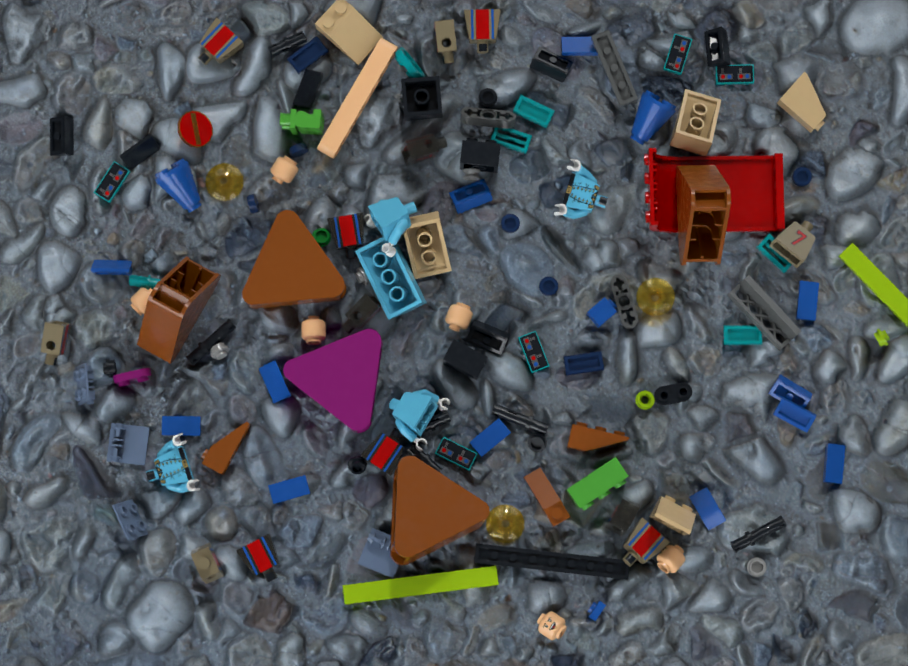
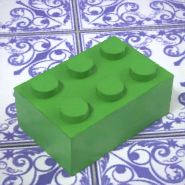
[565,457,629,510]

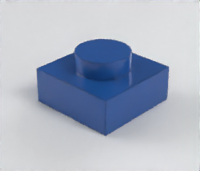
[588,600,606,621]

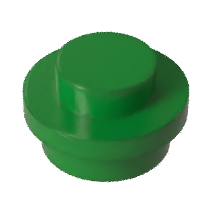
[312,228,331,247]

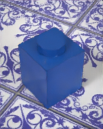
[586,297,617,328]

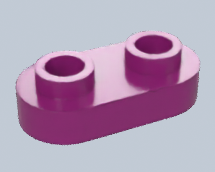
[113,368,152,387]

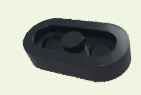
[654,382,692,406]

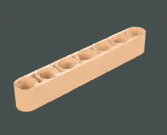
[317,38,398,159]

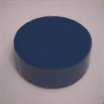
[289,143,309,158]
[792,167,812,187]
[247,194,260,214]
[501,214,520,234]
[539,277,558,296]

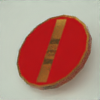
[178,110,213,148]

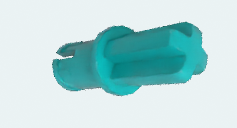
[129,275,161,290]

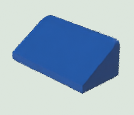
[561,37,598,56]
[449,179,492,214]
[91,260,132,275]
[259,360,292,404]
[768,374,813,408]
[823,443,846,484]
[689,487,726,531]

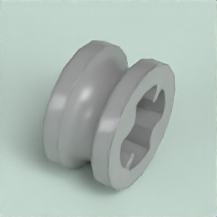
[463,168,480,181]

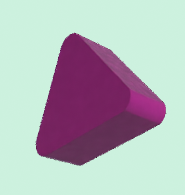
[283,329,383,433]

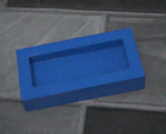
[796,281,819,321]
[773,397,817,433]
[162,416,201,436]
[469,418,511,457]
[268,475,311,504]

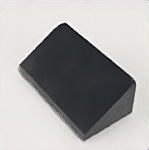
[704,26,731,67]
[530,46,573,83]
[293,69,323,111]
[50,116,74,156]
[120,134,160,170]
[466,320,510,355]

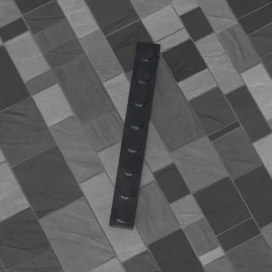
[474,543,630,580]

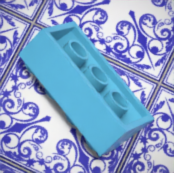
[355,237,427,320]

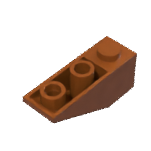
[566,422,629,452]

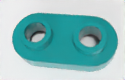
[395,47,425,78]

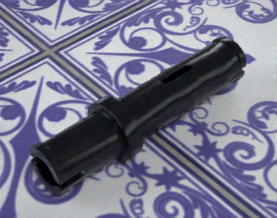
[186,318,237,366]
[491,403,549,436]
[730,515,787,553]

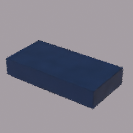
[287,36,329,74]
[563,351,604,376]

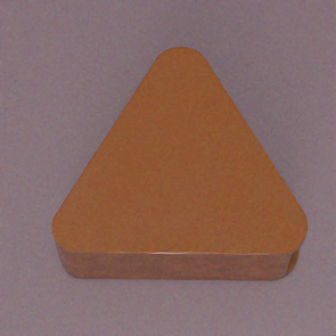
[675,165,731,265]
[242,210,346,309]
[137,256,221,364]
[390,456,490,565]

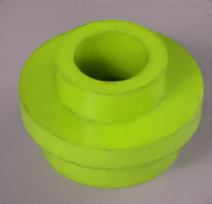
[873,328,890,347]
[635,390,655,410]

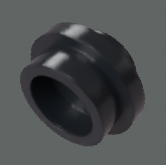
[478,88,497,107]
[103,358,117,378]
[527,433,547,452]
[347,456,367,474]

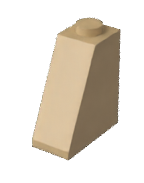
[777,72,826,133]

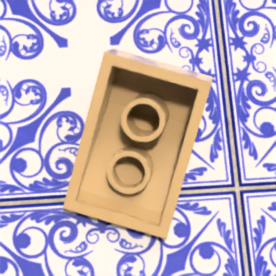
[315,0,383,66]
[670,89,721,156]
[404,211,452,279]
[649,495,696,535]

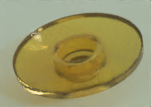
[205,163,244,201]
[636,278,675,316]
[486,504,524,543]

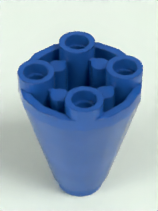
[630,90,676,145]
[155,158,201,213]

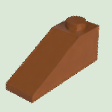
[201,422,251,475]
[524,468,570,527]

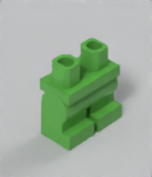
[280,109,325,135]

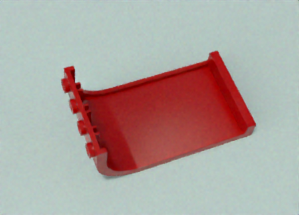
[644,148,785,233]

